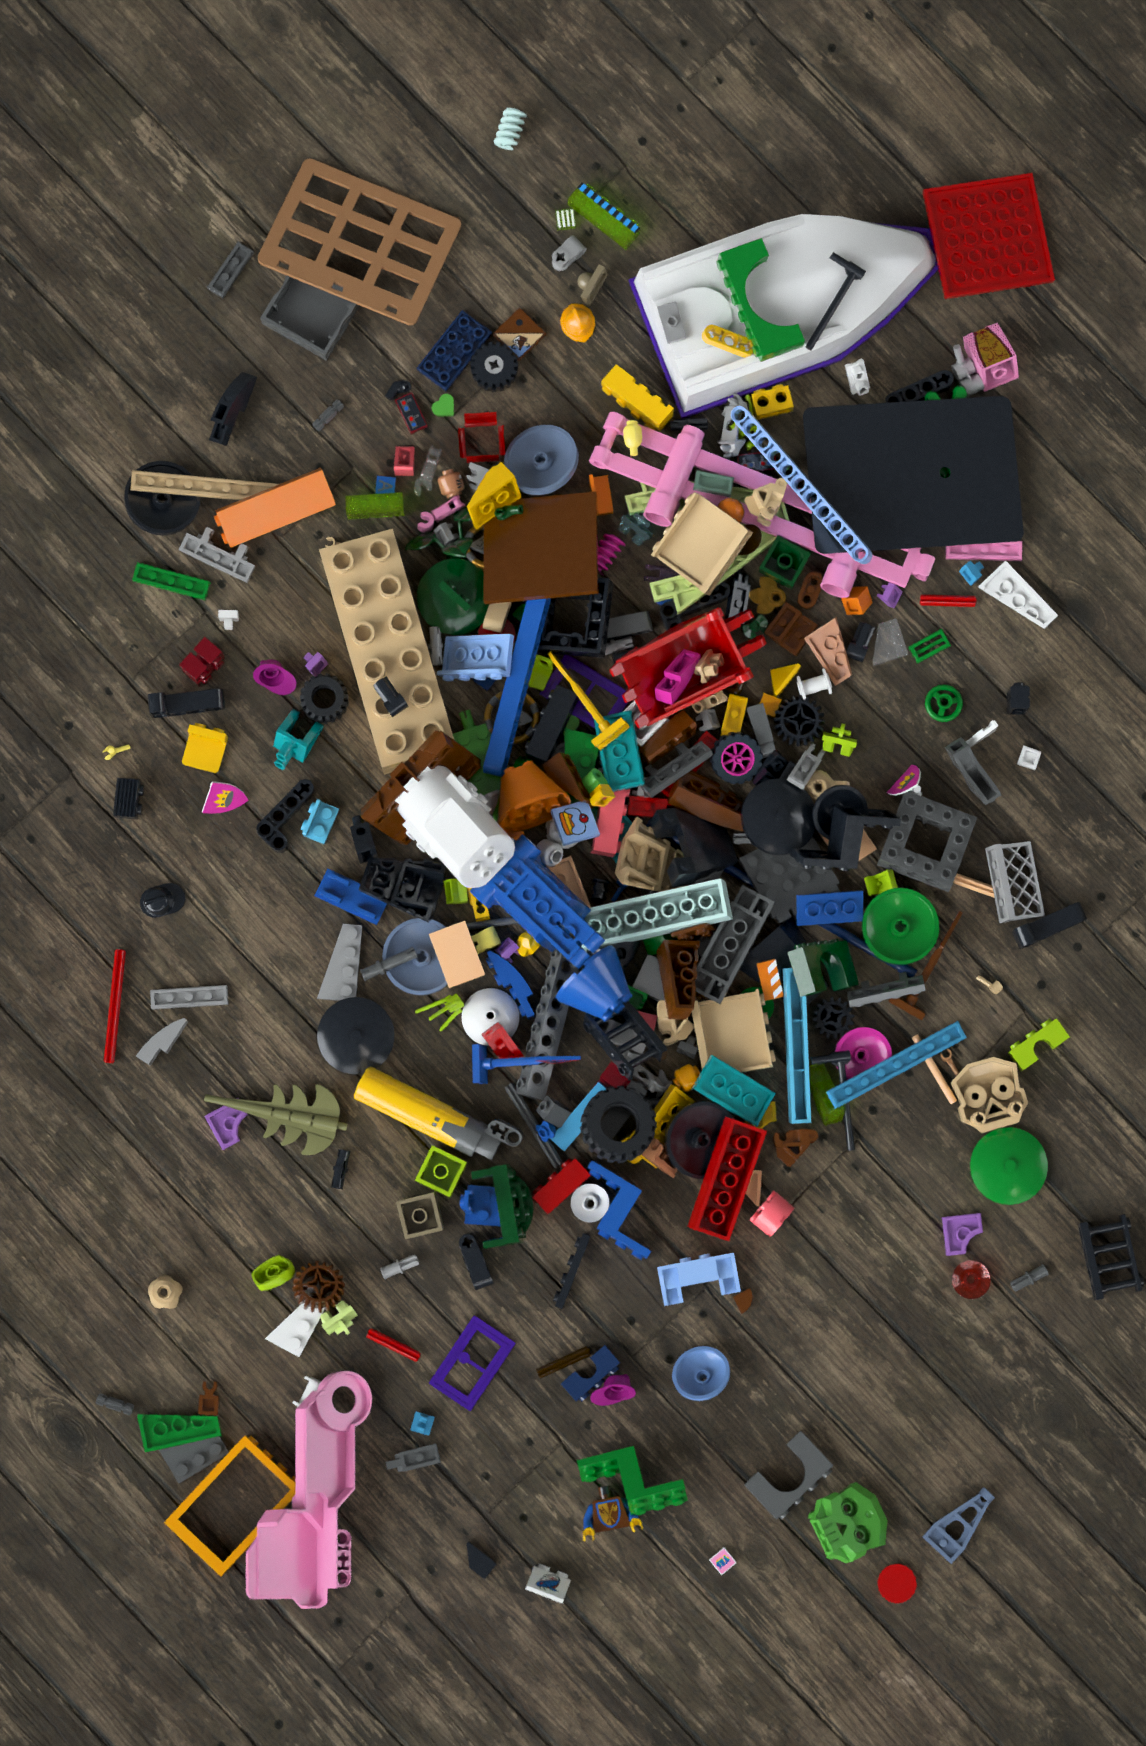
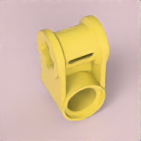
[471,926,502,954]

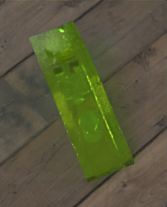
[809,1063,844,1126]

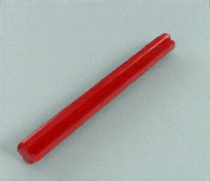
[104,949,126,1063]

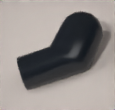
[385,380,412,401]

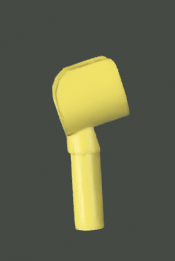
[102,744,130,760]

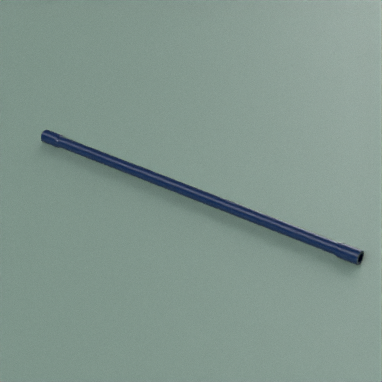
[646,818,918,978]

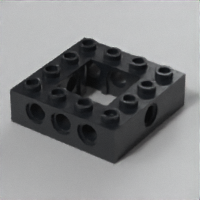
[537,578,614,658]

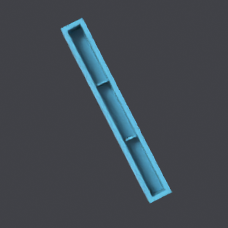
[783,968,811,1124]

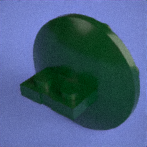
[417,559,489,635]

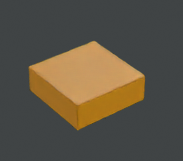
[760,693,781,718]

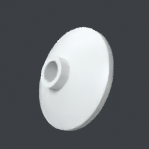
[571,1184,609,1222]

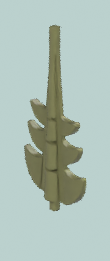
[204,1084,348,1155]

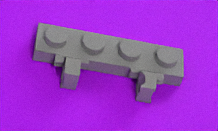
[179,527,256,583]

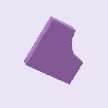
[204,1098,248,1150]
[942,1213,983,1256]

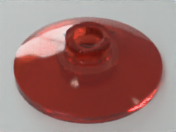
[952,1260,991,1299]

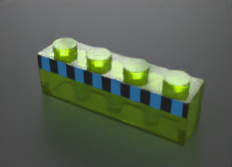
[568,183,640,250]

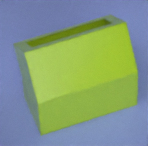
[444,879,468,904]

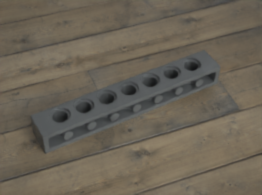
[516,949,579,1100]

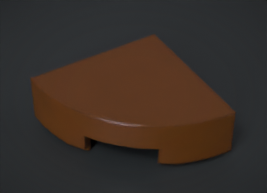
[733,1289,752,1314]

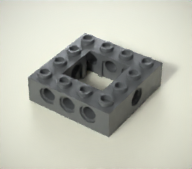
[877,791,977,892]

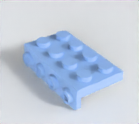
[437,634,514,681]

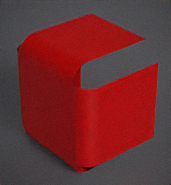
[458,412,505,463]

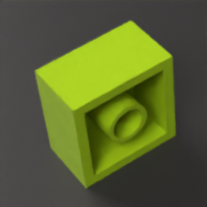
[415,1145,467,1198]

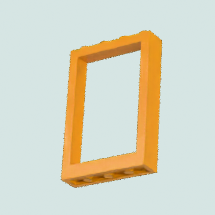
[164,1435,296,1576]

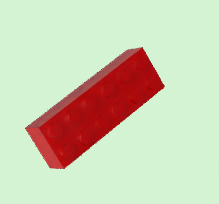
[687,1117,767,1241]

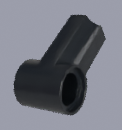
[846,622,875,663]
[373,676,409,717]

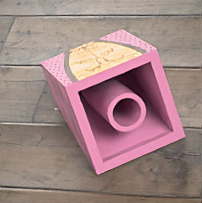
[963,323,1019,392]

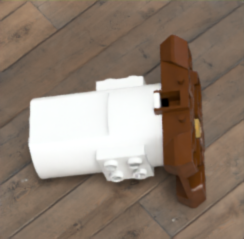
[361,730,515,888]

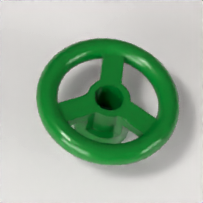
[925,684,963,722]

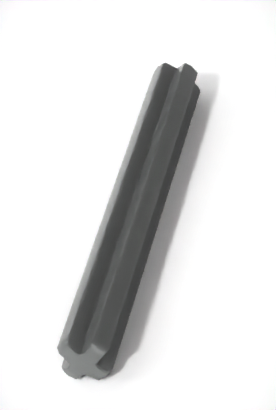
[505,1083,563,1168]

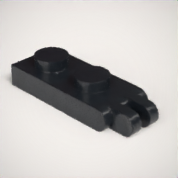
[724,571,751,625]

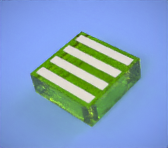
[555,208,576,230]

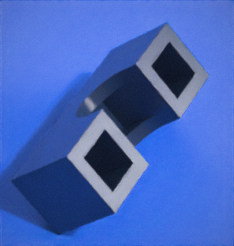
[561,1345,620,1402]

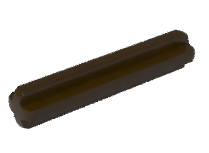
[536,1346,591,1378]

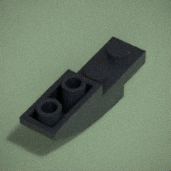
[209,372,257,446]

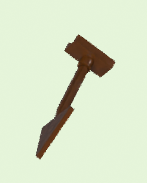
[888,911,963,1020]

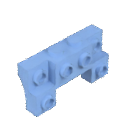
[657,1253,741,1306]

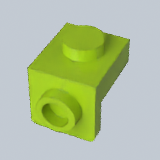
[864,869,898,896]

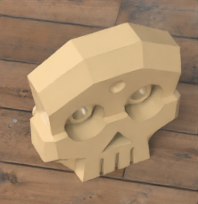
[951,1057,1028,1133]

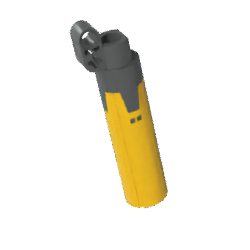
[354,1066,524,1160]

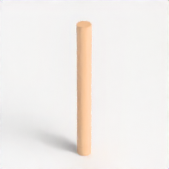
[912,1034,957,1104]

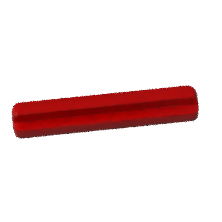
[920,595,976,607]
[366,1328,421,1362]

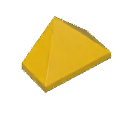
[770,664,801,698]

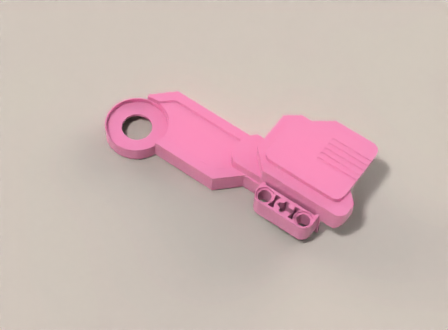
[246,1371,372,1609]

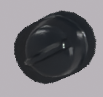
[140,883,186,918]

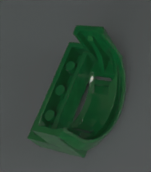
[471,1164,534,1249]

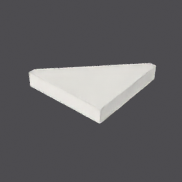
[966,720,998,748]

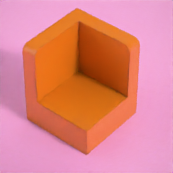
[841,586,872,615]

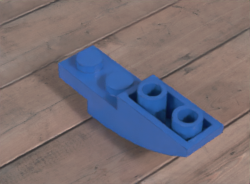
[485,951,535,1019]

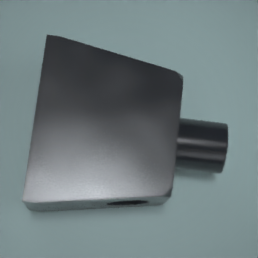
[350,815,378,864]

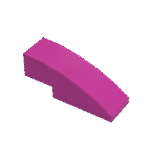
[655,649,701,705]

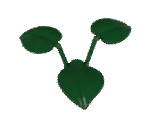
[405,507,473,561]

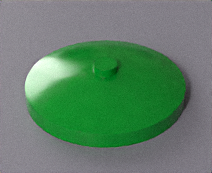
[862,888,939,965]
[970,1127,1048,1205]

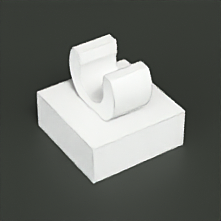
[218,610,239,630]

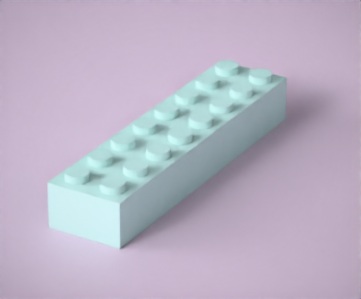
[581,878,733,952]

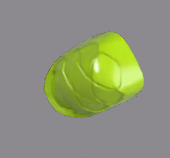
[252,1255,295,1291]

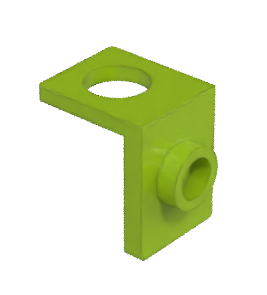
[528,654,553,691]

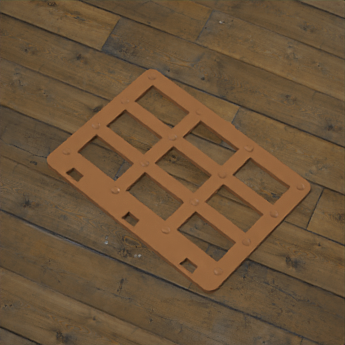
[258,159,461,325]

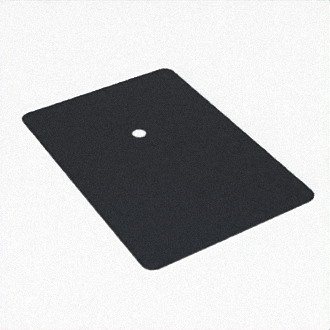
[803,396,1024,554]

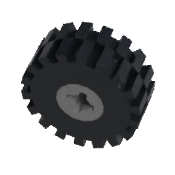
[471,342,518,392]

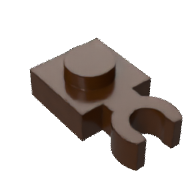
[198,1381,219,1415]

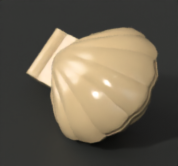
[804,770,850,804]

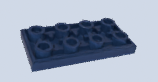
[416,310,492,392]

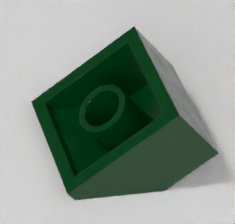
[758,535,811,590]

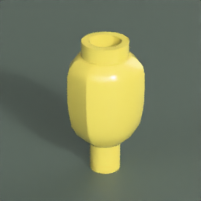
[623,420,642,456]

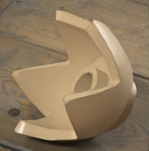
[148,1275,183,1309]

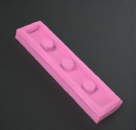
[946,541,1022,561]

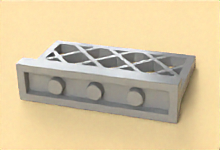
[985,841,1045,923]

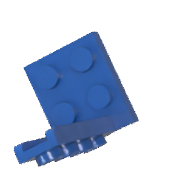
[460,1185,501,1227]

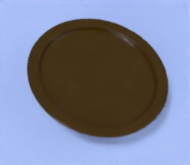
[738,524,762,555]

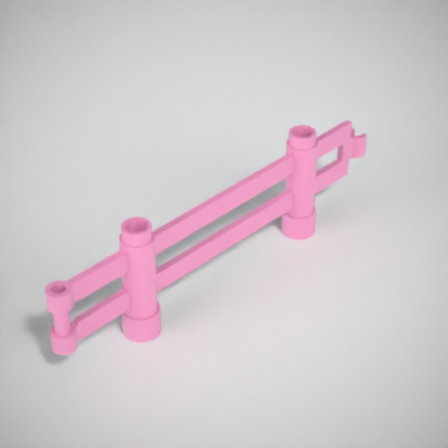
[589,412,935,598]

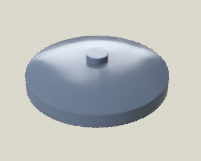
[504,425,579,495]
[382,918,448,995]

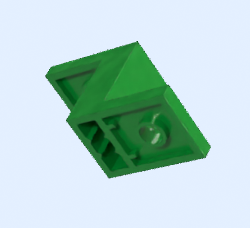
[577,1446,688,1515]

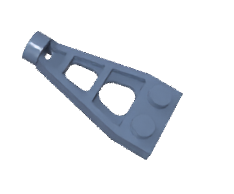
[922,1487,995,1564]

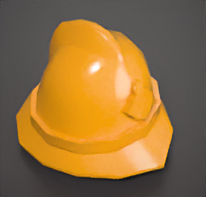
[560,303,595,343]

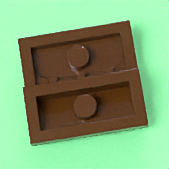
[764,602,818,657]

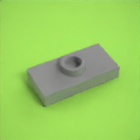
[657,302,686,344]

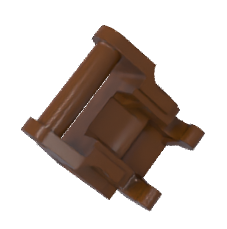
[773,1129,818,1167]

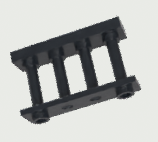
[583,1001,668,1081]
[1077,1214,1144,1301]

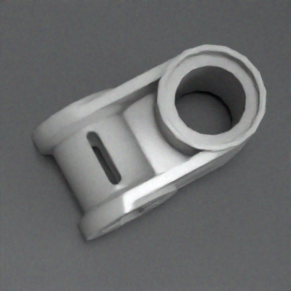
[552,235,587,271]

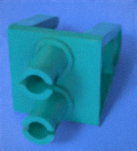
[273,709,324,770]

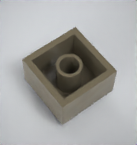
[396,1191,445,1239]

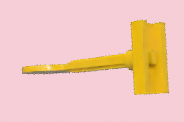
[548,651,630,750]

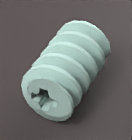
[494,108,527,150]

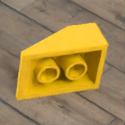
[467,462,522,530]

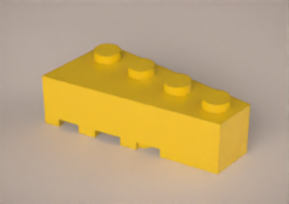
[601,364,674,432]

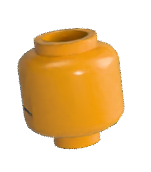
[672,1064,700,1092]

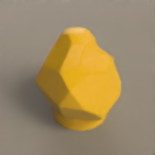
[517,931,541,957]

